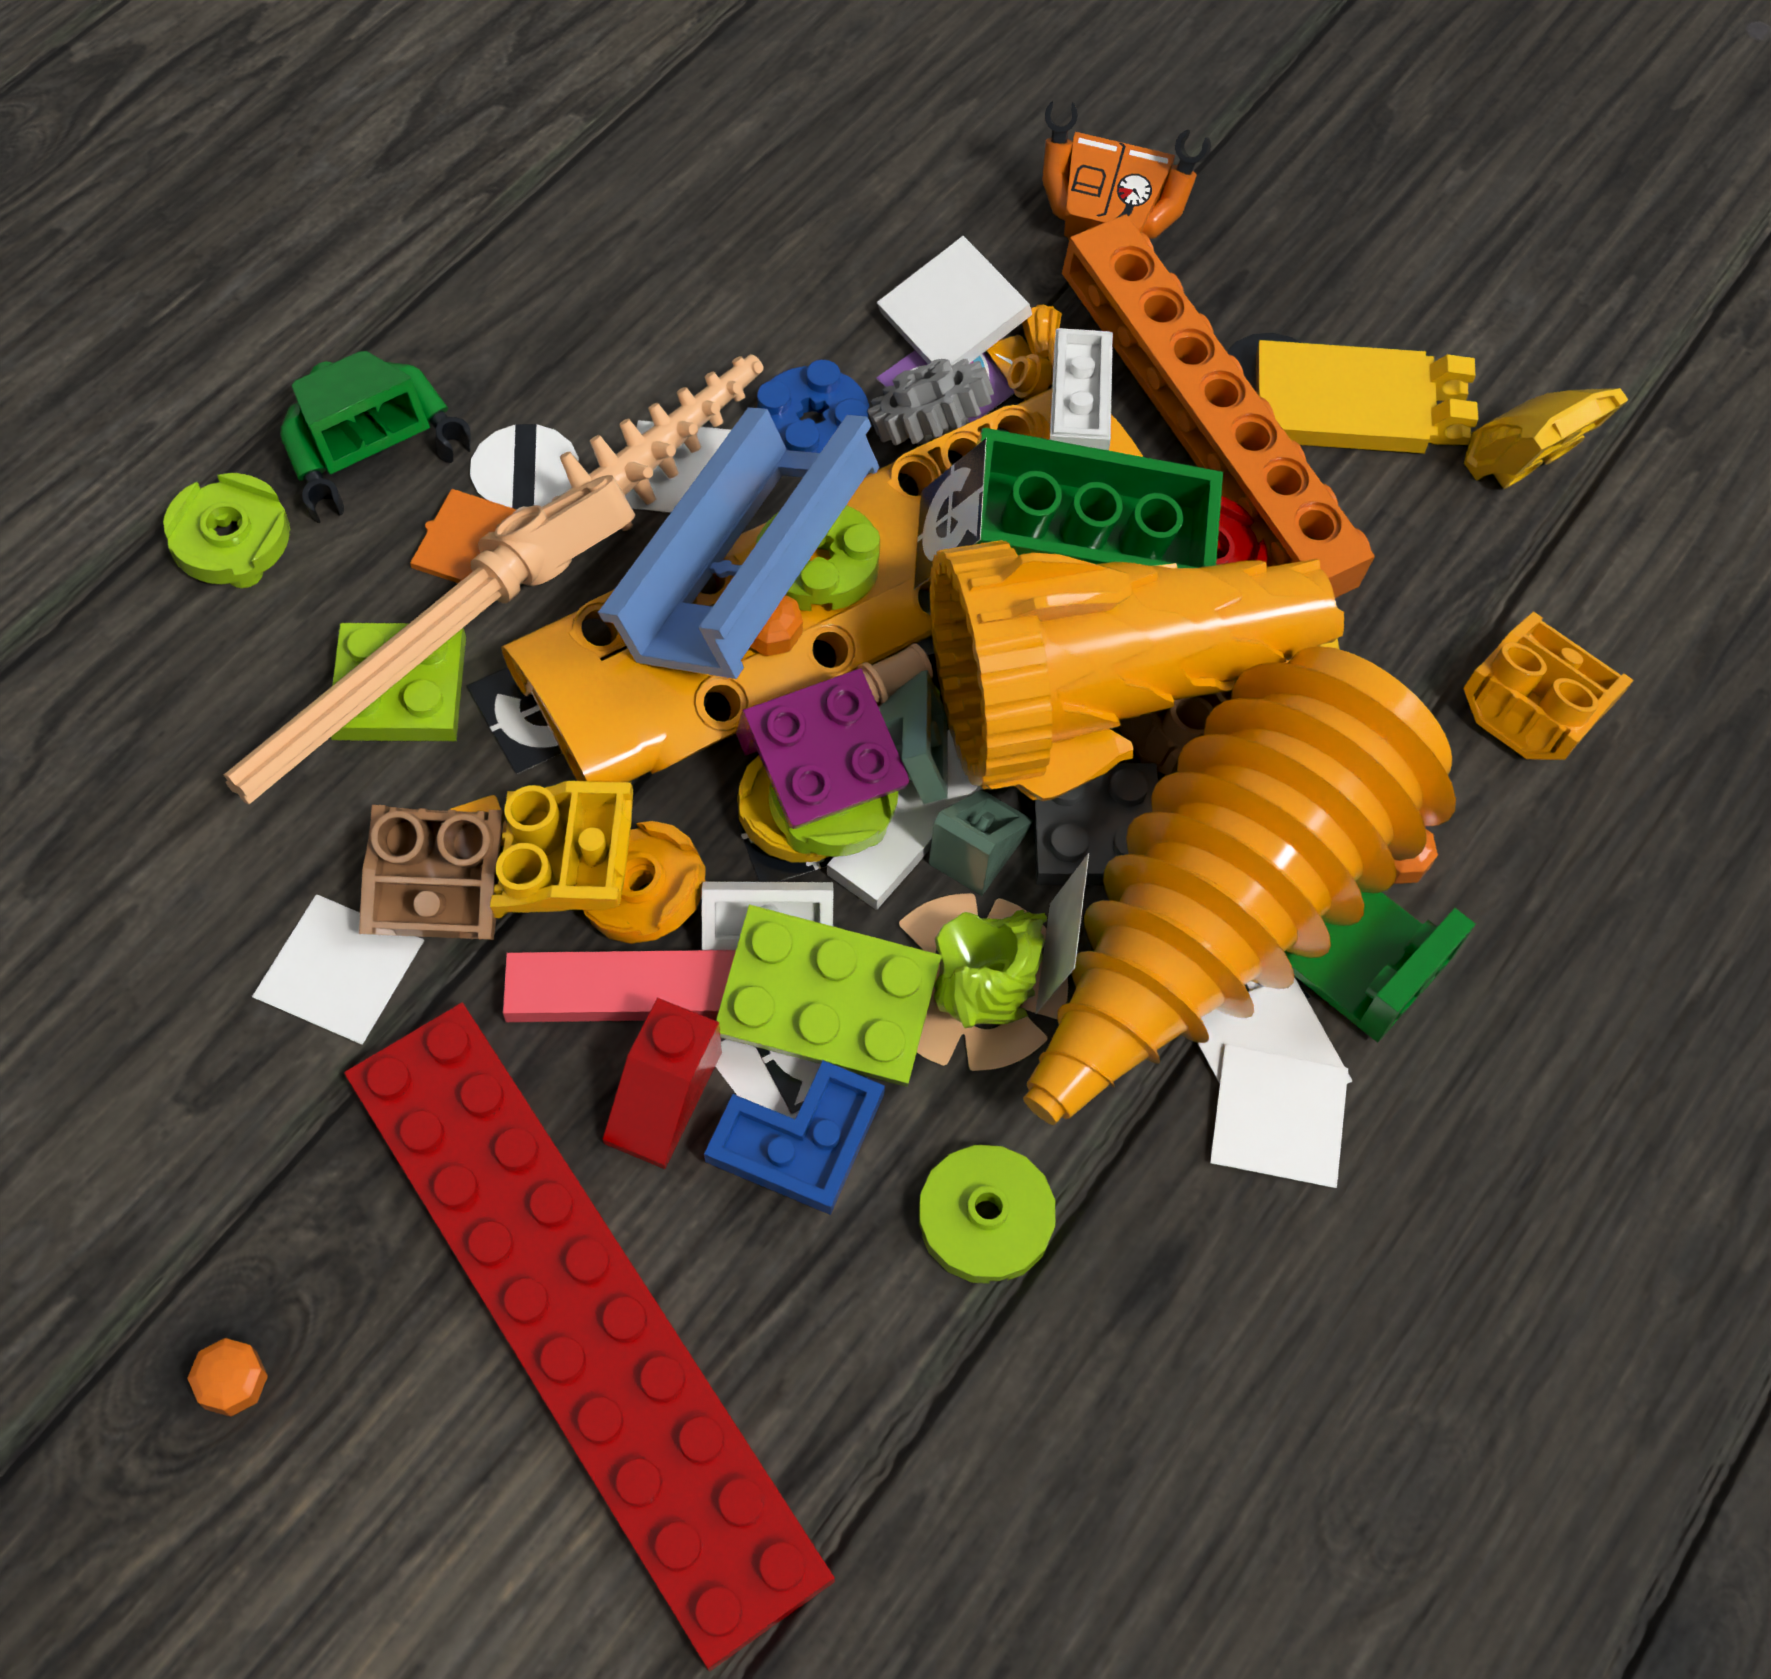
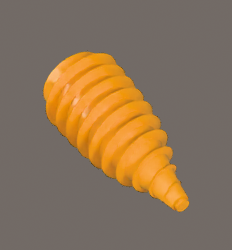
[1023,646,1456,1125]

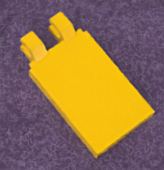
[1256,340,1478,454]

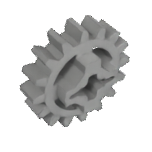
[868,359,994,445]

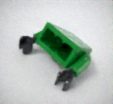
[280,351,471,523]

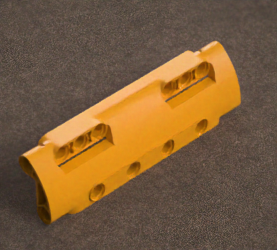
[501,388,1143,782]

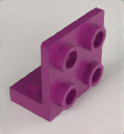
[736,668,909,829]

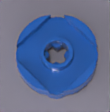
[757,360,869,453]

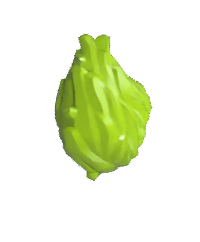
[934,910,1047,1028]

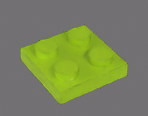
[331,623,466,741]

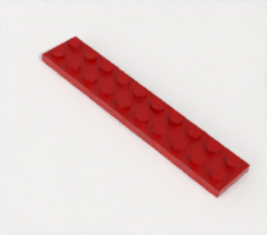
[344,1002,835,1672]

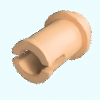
[857,643,933,708]

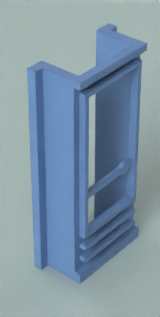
[598,407,880,679]

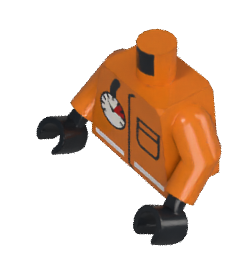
[1042,101,1211,239]

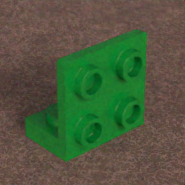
[1284,892,1476,1043]

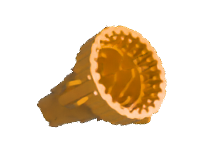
[930,540,1344,801]

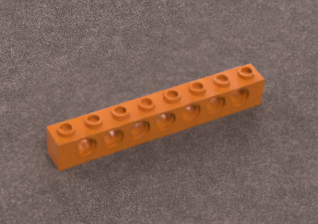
[1062,214,1375,598]

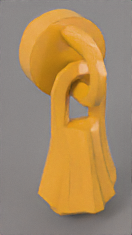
[1007,305,1062,400]

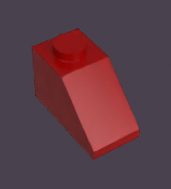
[603,997,722,1169]

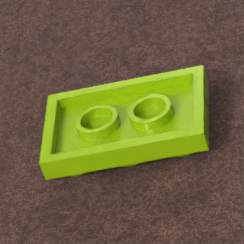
[716,904,942,1087]

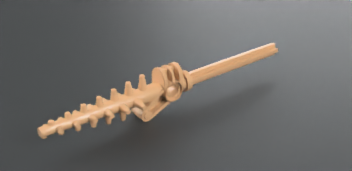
[223,354,763,804]

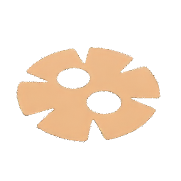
[899,893,1068,1071]

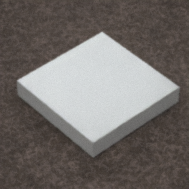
[877,236,1032,365]

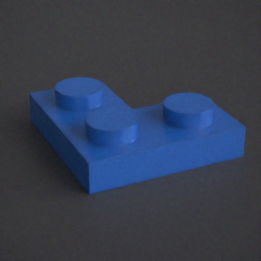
[704,1060,885,1215]

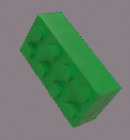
[974,427,1223,568]

